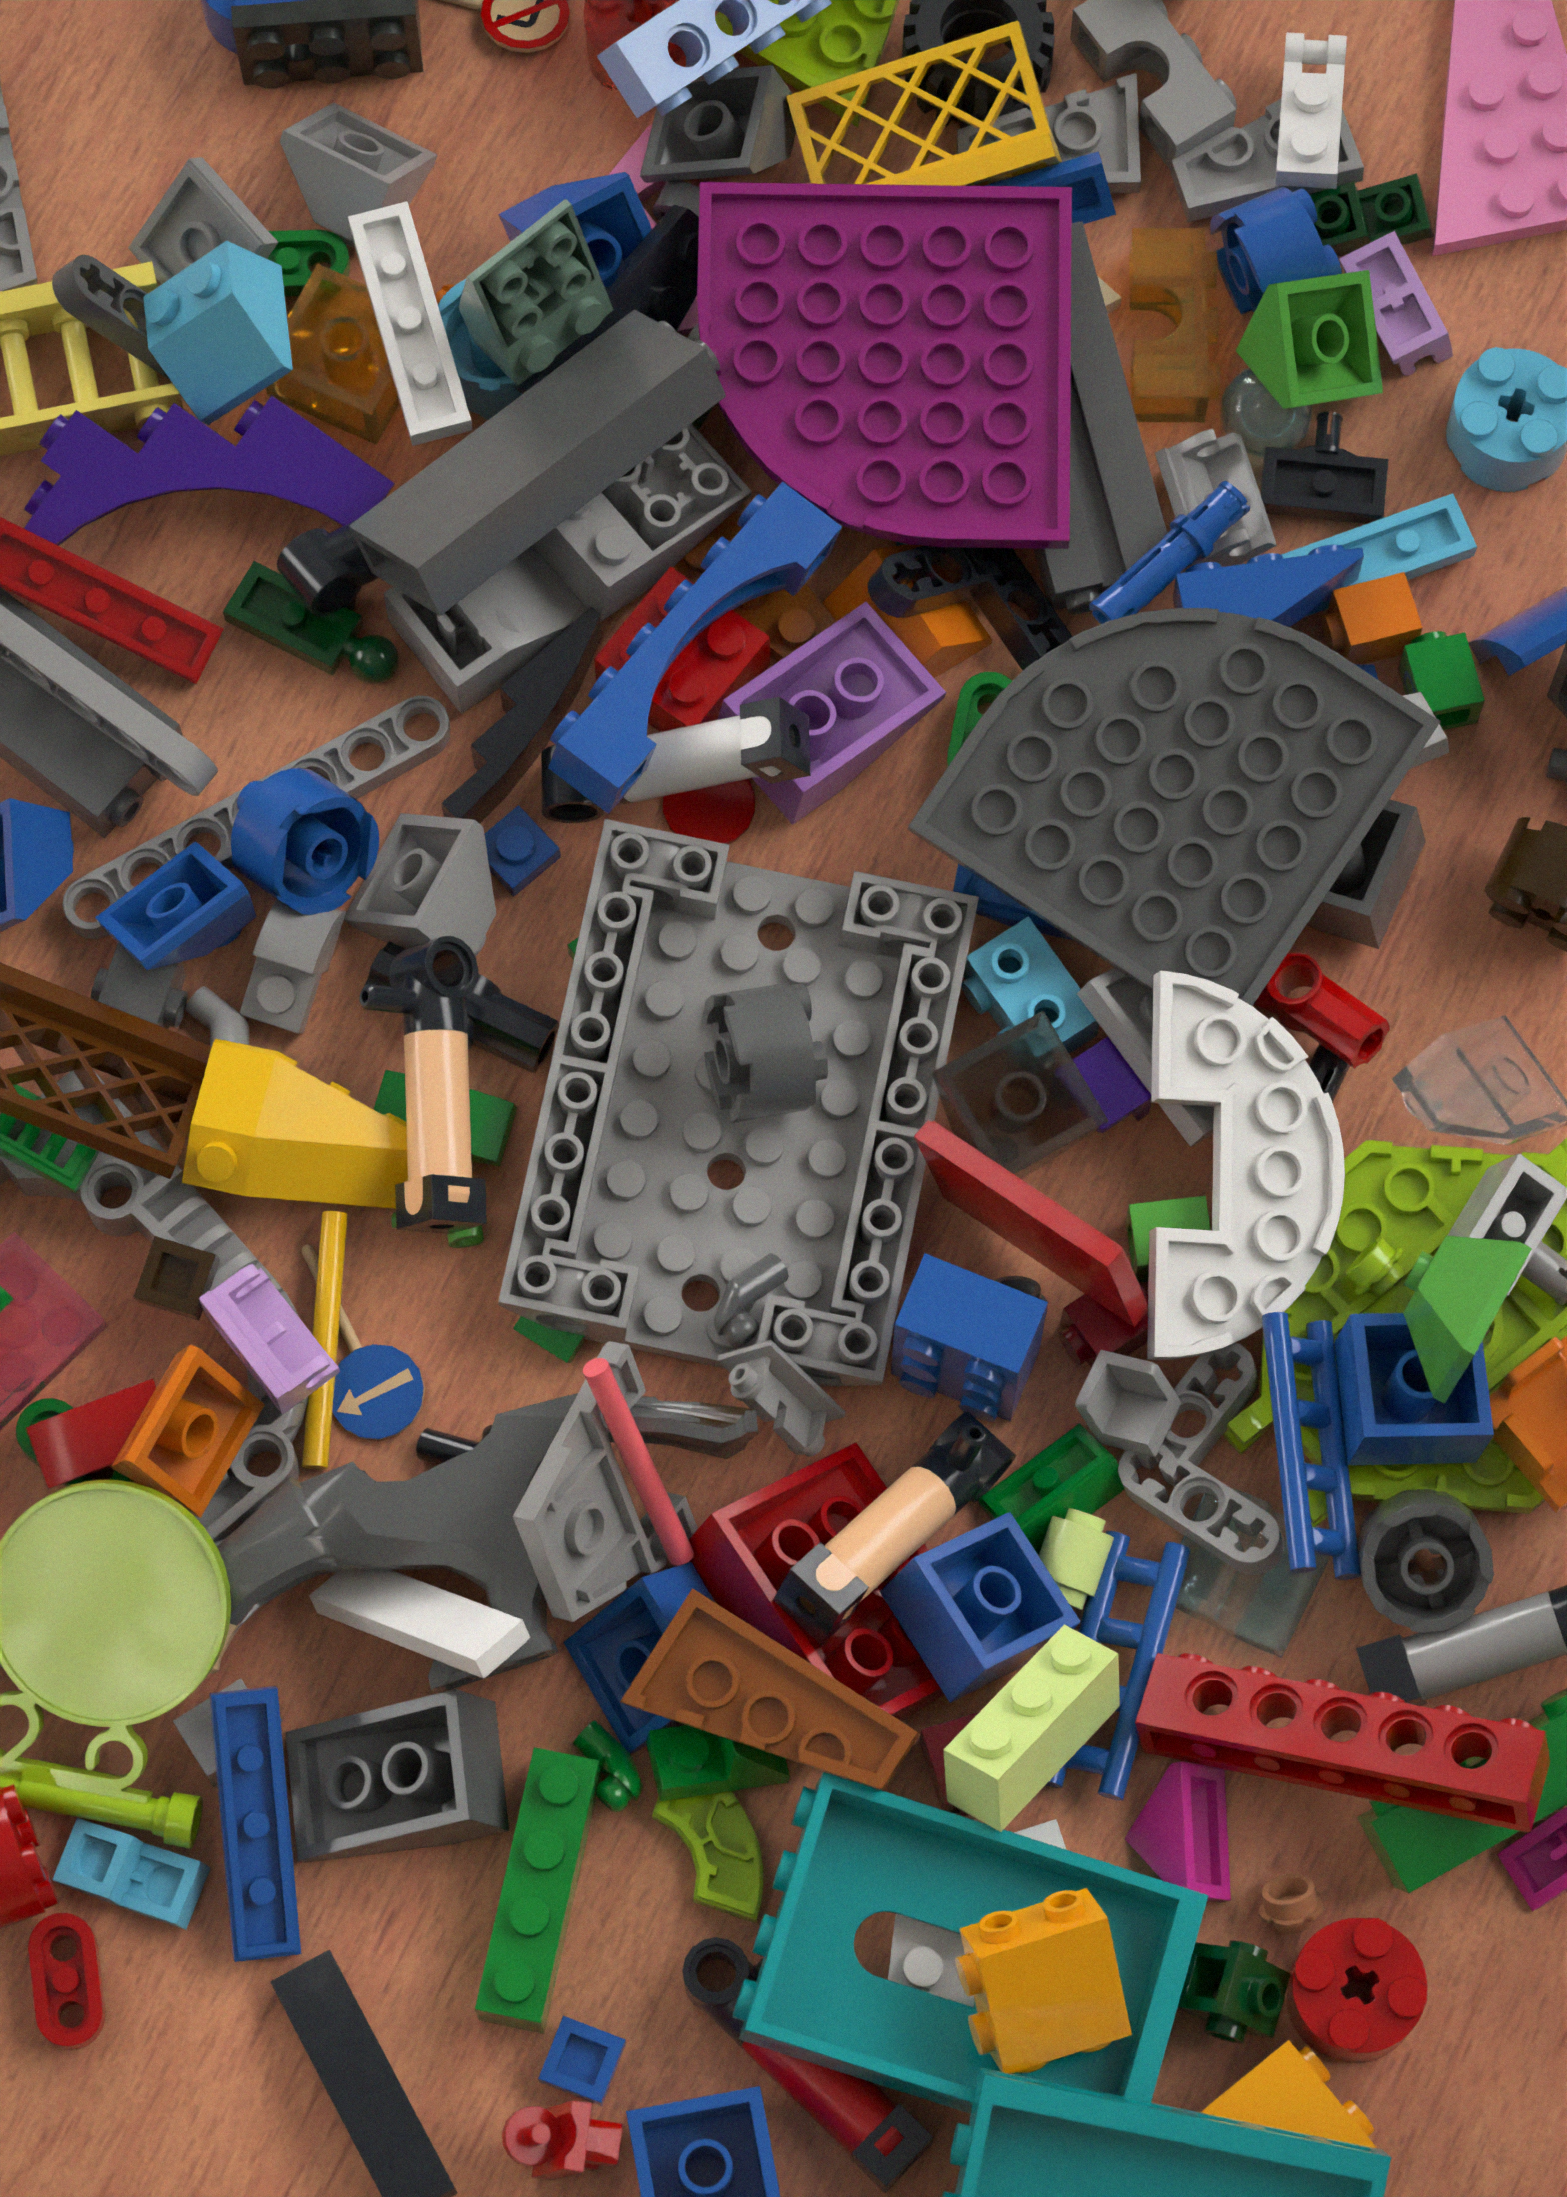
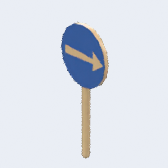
[301,1244,425,1440]

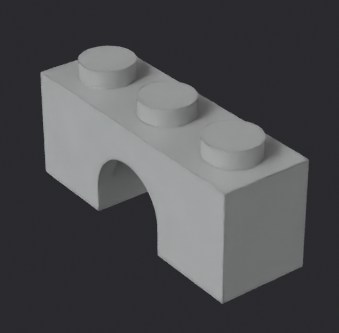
[1070,0,1237,171]

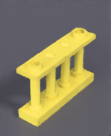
[0,261,184,456]

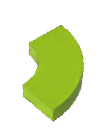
[652,1791,763,1924]

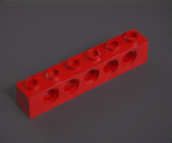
[1135,1653,1550,1833]

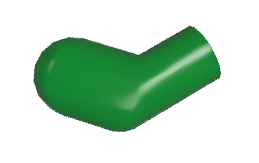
[572,1720,643,1812]

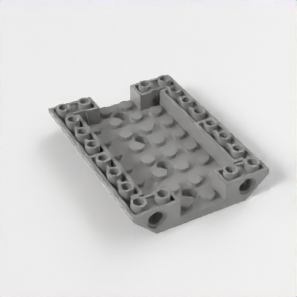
[498,819,979,1387]

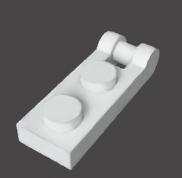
[1275,32,1347,189]

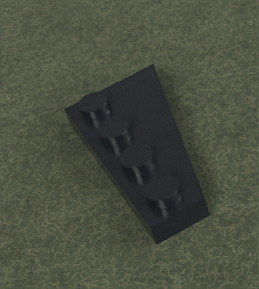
[513,205,699,394]

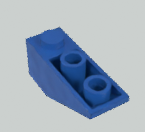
[1173,544,1364,627]

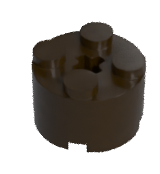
[1485,817,1567,952]

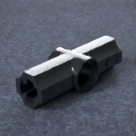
[364,941,559,1074]

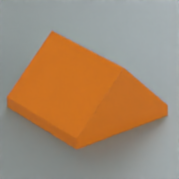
[822,544,992,678]
[111,1345,265,1518]

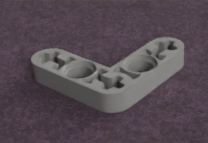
[1118,1343,1284,1575]

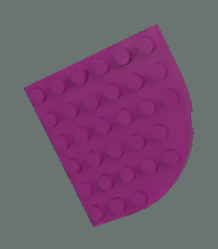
[697,182,1072,549]

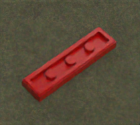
[0,517,224,684]

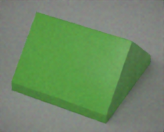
[1235,270,1383,409]

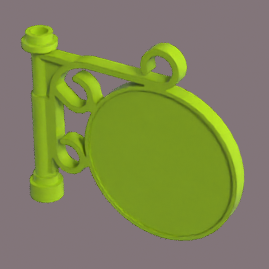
[0,1480,231,1849]

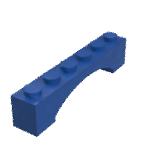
[548,482,842,814]

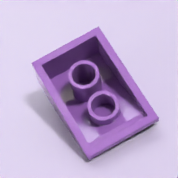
[717,602,946,825]

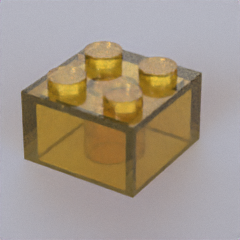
[266,263,400,445]

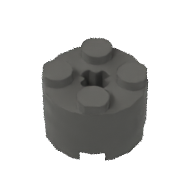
[702,983,828,1123]
[1357,1488,1494,1633]

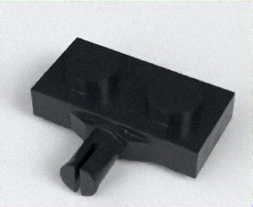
[1260,412,1389,524]

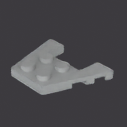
[513,1341,698,1622]

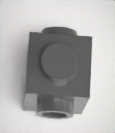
[91,943,188,1029]

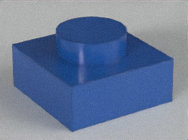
[484,805,561,897]
[538,2016,626,2106]

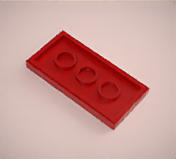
[914,1120,1149,1327]

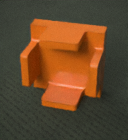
[1489,1336,1567,1513]

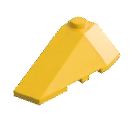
[182,1038,408,1209]

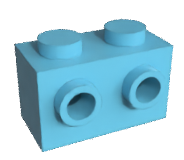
[961,917,1099,1076]

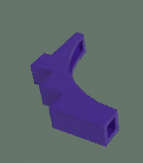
[7,396,395,593]

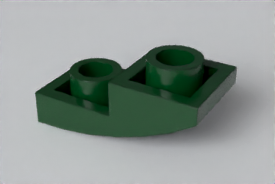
[1309,173,1434,256]

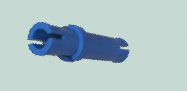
[1089,481,1250,624]

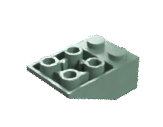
[459,199,613,386]

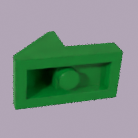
[646,1725,790,1801]

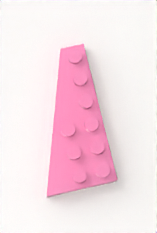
[1432,0,1567,256]

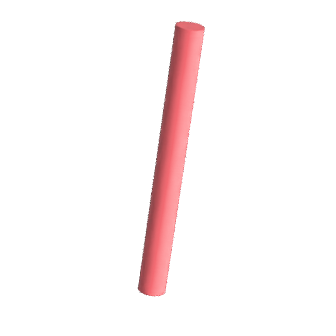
[583,1358,694,1566]

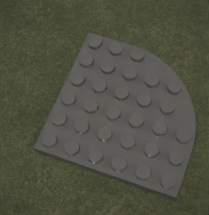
[907,608,1441,1006]

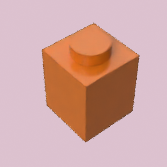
[1321,572,1423,664]

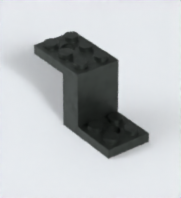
[231,0,423,88]

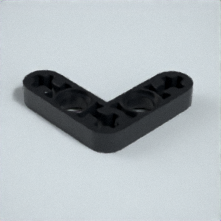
[867,546,1073,671]

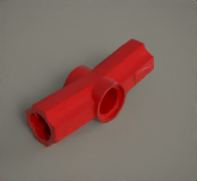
[1254,953,1390,1069]

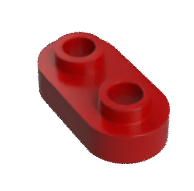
[28,1913,106,2050]

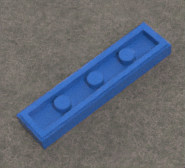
[209,1686,301,1962]

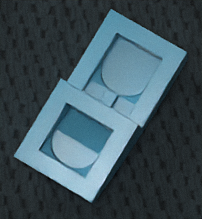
[52,1818,210,1930]

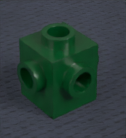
[1177,1940,1291,2044]

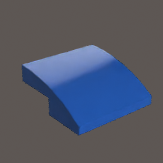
[1468,586,1567,676]

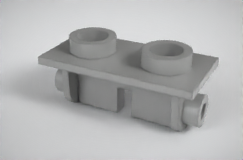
[717,1340,845,1457]

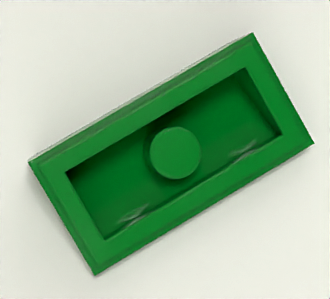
[978,1423,1124,1555]

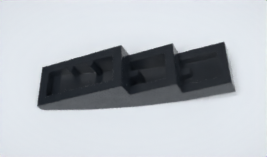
[441,607,602,824]
[270,1949,458,2197]

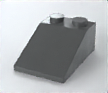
[1307,799,1426,949]
[286,1689,509,1863]

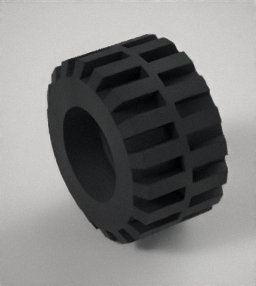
[902,0,1055,129]

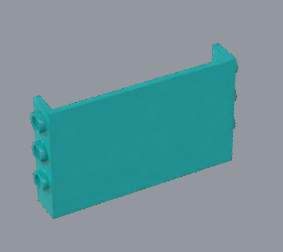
[942,2068,1391,2197]

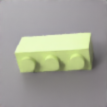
[944,1624,1120,1832]

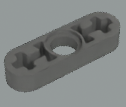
[52,255,169,379]

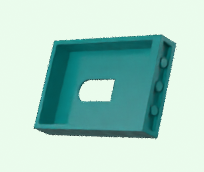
[732,1772,1209,2114]

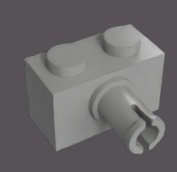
[1447,1153,1567,1305]

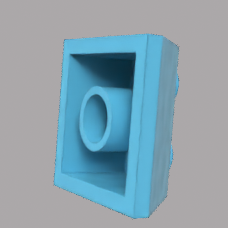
[143,240,293,425]

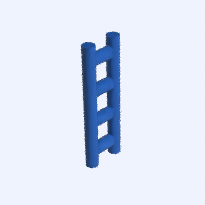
[1262,1312,1361,1580]
[1046,1531,1191,1801]

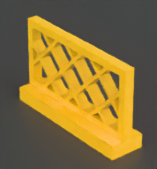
[786,21,1062,186]

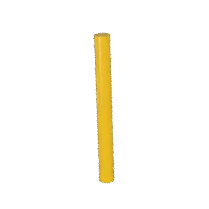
[302,1211,348,1470]

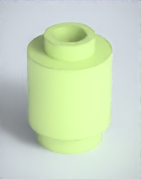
[1039,1508,1114,1610]

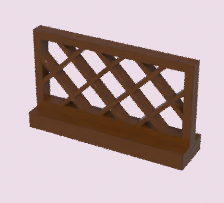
[0,962,212,1179]

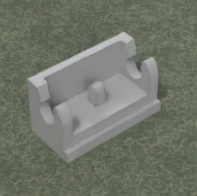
[1155,429,1277,567]

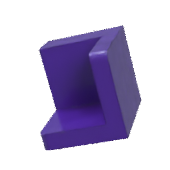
[1053,1036,1151,1133]

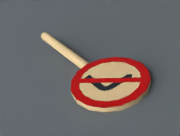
[441,0,570,53]

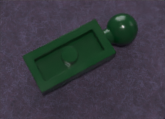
[223,561,399,684]

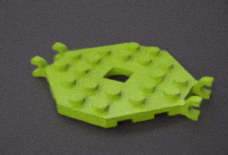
[1224,1138,1567,1527]

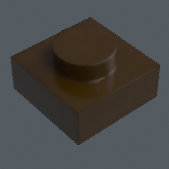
[134,1236,220,1321]

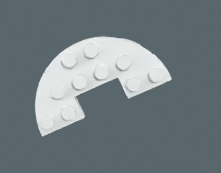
[1147,971,1345,1360]

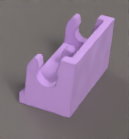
[1339,231,1453,375]
[199,1264,340,1415]

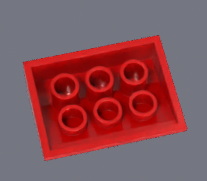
[689,1442,944,1722]

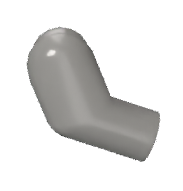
[185,986,249,1046]

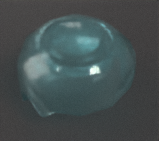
[1220,368,1312,458]

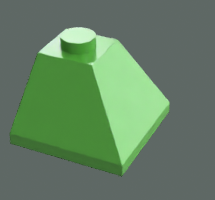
[1403,1236,1532,1404]

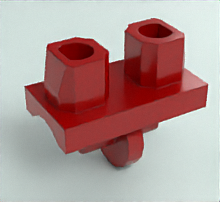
[502,2100,622,2180]

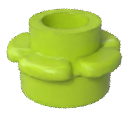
[1345,1237,1405,1296]

